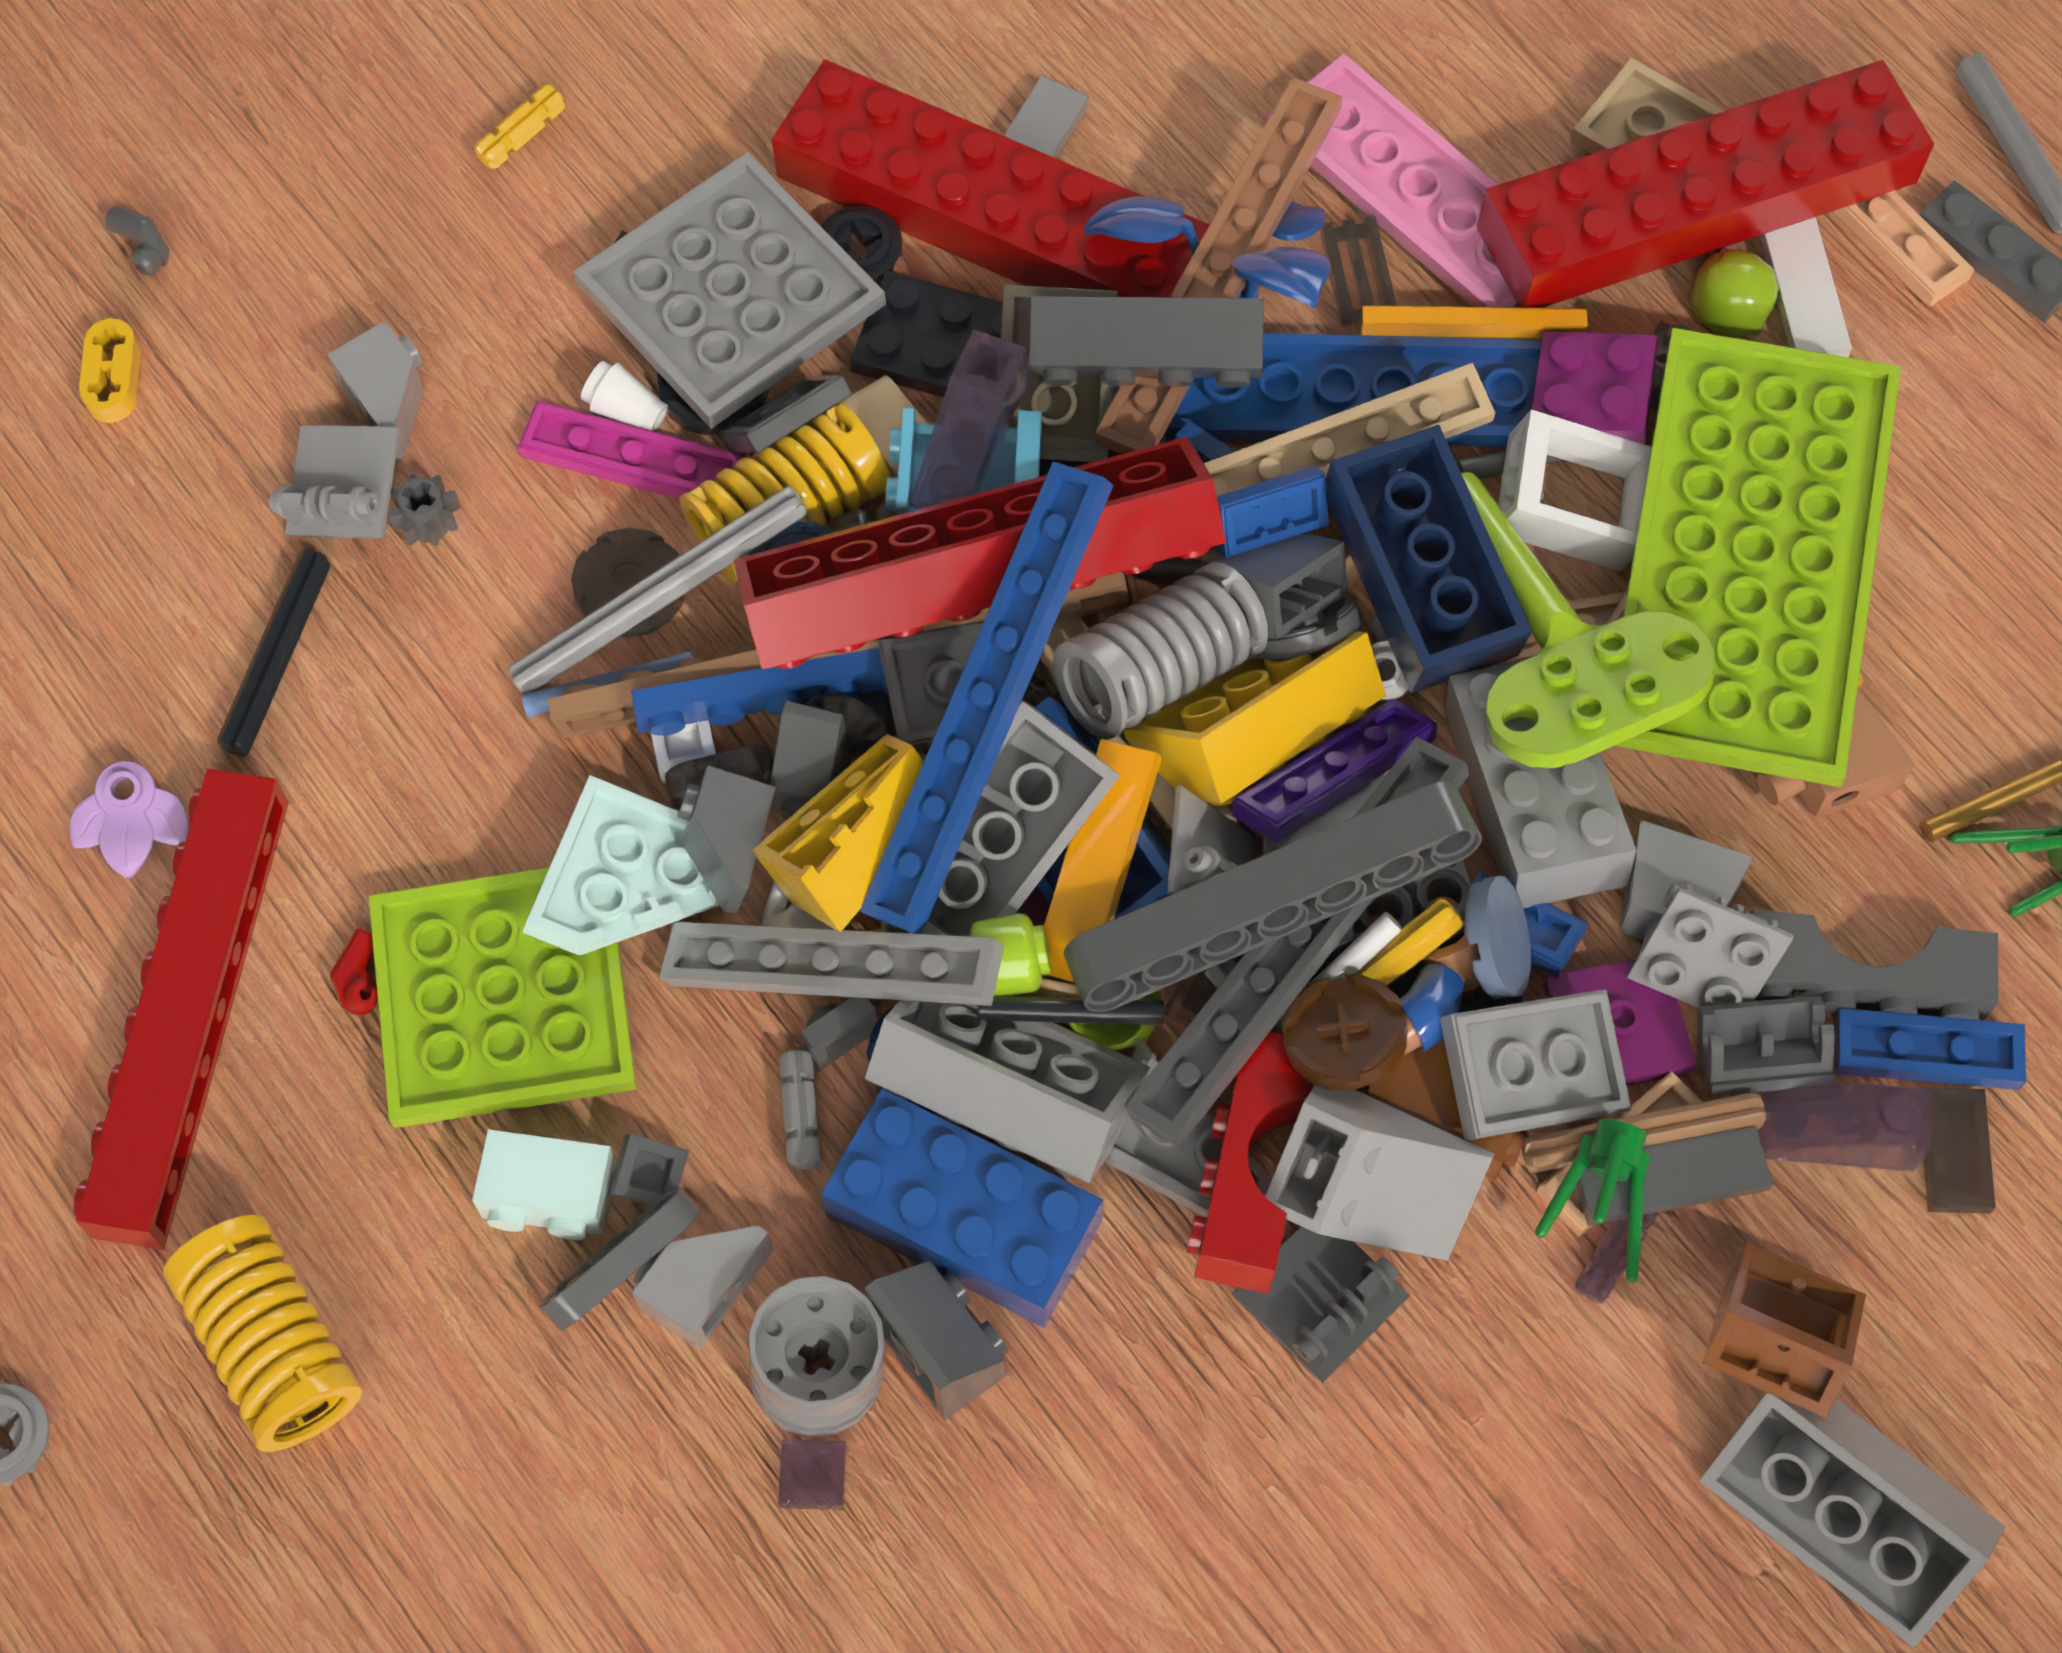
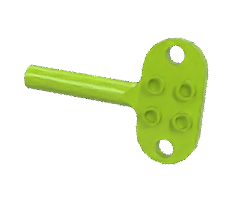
[1461,472,1715,768]

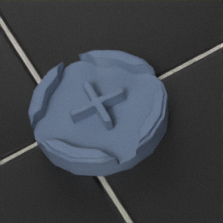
[1465,876,1531,999]

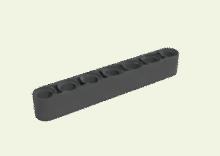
[1064,782,1482,1012]

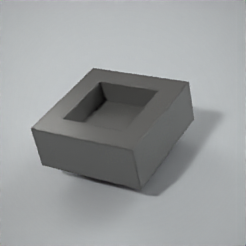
[608,1133,689,1206]

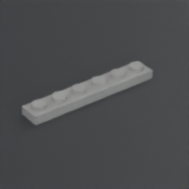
[659,922,1004,1006]

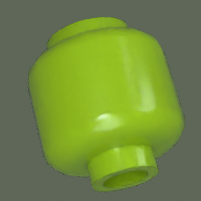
[969,913,1052,996]

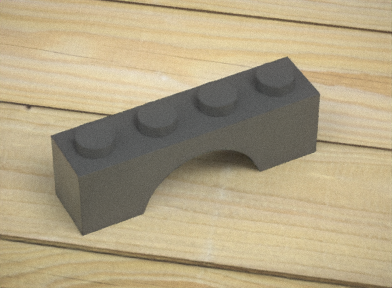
[1751,909,1999,1021]

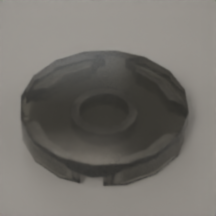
[571,527,685,638]

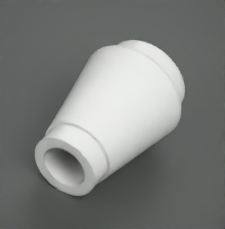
[581,361,668,431]

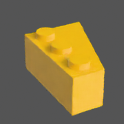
[752,734,924,933]

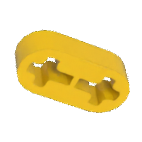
[79,318,141,423]

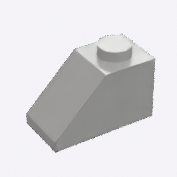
[327,321,424,462]
[632,1225,773,1351]

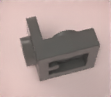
[801,997,880,1071]

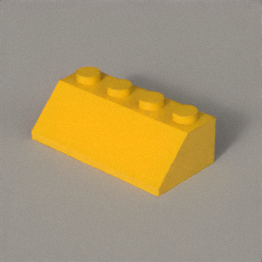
[1123,631,1386,806]

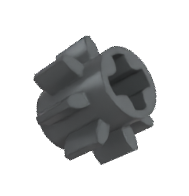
[388,474,461,546]

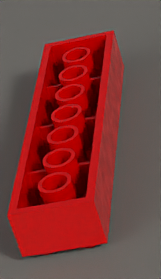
[772,59,1210,298]
[1477,60,1934,308]
[733,437,1226,670]

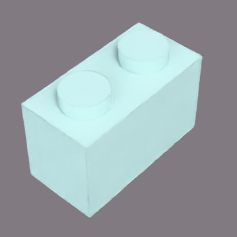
[472,1129,617,1240]

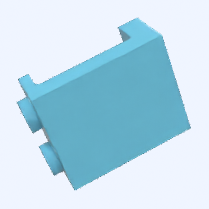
[886,408,1041,516]

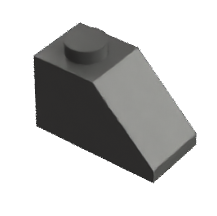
[770,701,851,820]
[677,765,776,915]

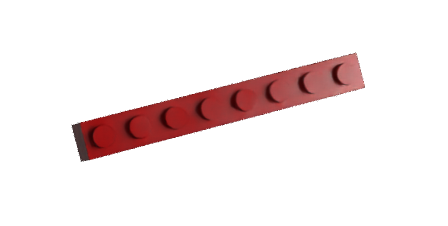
[73,768,289,1250]

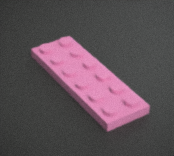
[1267,54,1519,307]

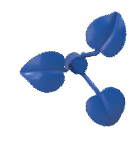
[1084,197,1330,308]

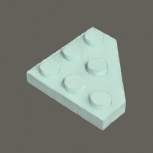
[522,775,720,956]

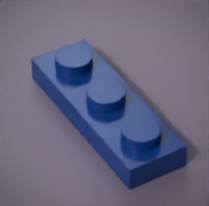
[1834,1008,2026,1090]

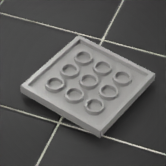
[573,151,886,429]

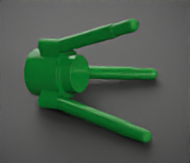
[1949,825,2062,917]
[1535,1118,1651,1283]

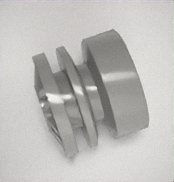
[749,1276,885,1437]

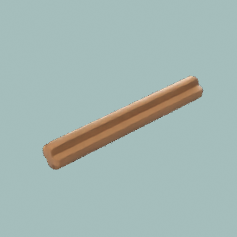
[1522,1092,1766,1173]

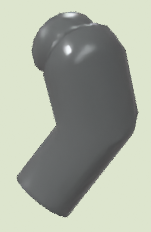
[105,206,169,276]

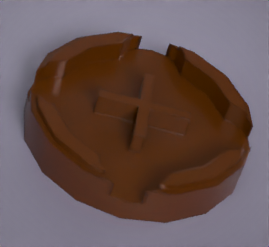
[1282,974,1408,1090]

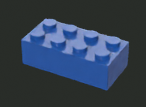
[821,1088,1103,1328]

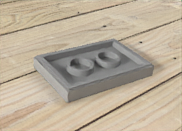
[1440,989,1632,1141]

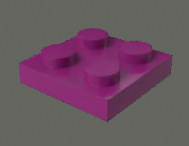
[1532,331,1658,444]

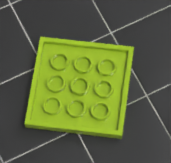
[369,867,637,1128]

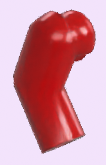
[330,928,378,1016]

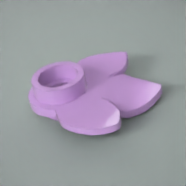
[69,761,190,879]

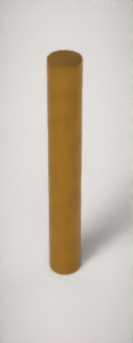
[1920,756,2062,842]

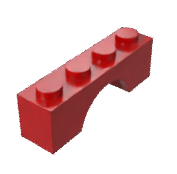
[1186,1032,1312,1294]

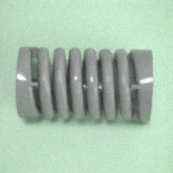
[1053,562,1268,740]

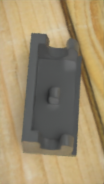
[1697,996,1835,1096]

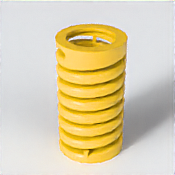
[679,402,890,584]
[163,1214,362,1452]

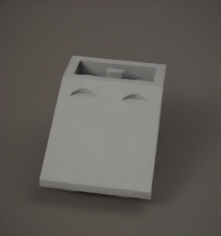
[1265,1085,1495,1261]

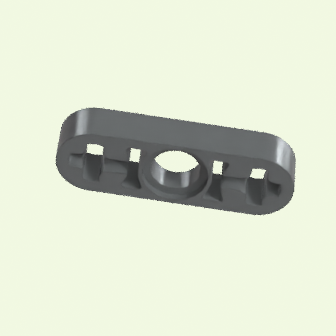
[539,1187,700,1331]

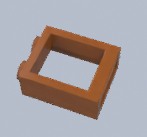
[1703,1242,1866,1418]

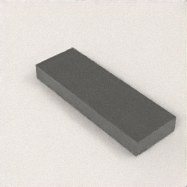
[1577,1125,1773,1226]

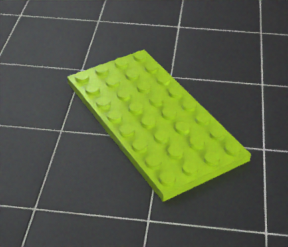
[1615,328,1901,788]

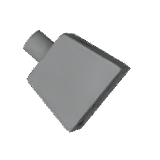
[1620,820,1752,954]

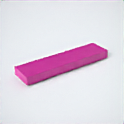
[518,401,748,499]

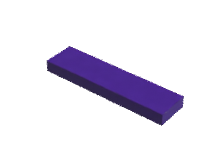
[1232,699,1437,843]

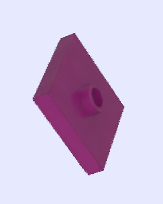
[1543,959,1697,1086]

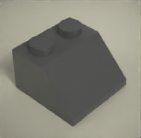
[864,1261,1008,1421]

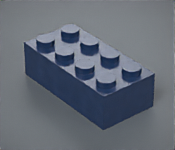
[1325,424,1532,694]

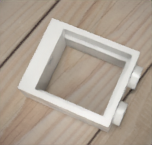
[1498,409,1651,572]

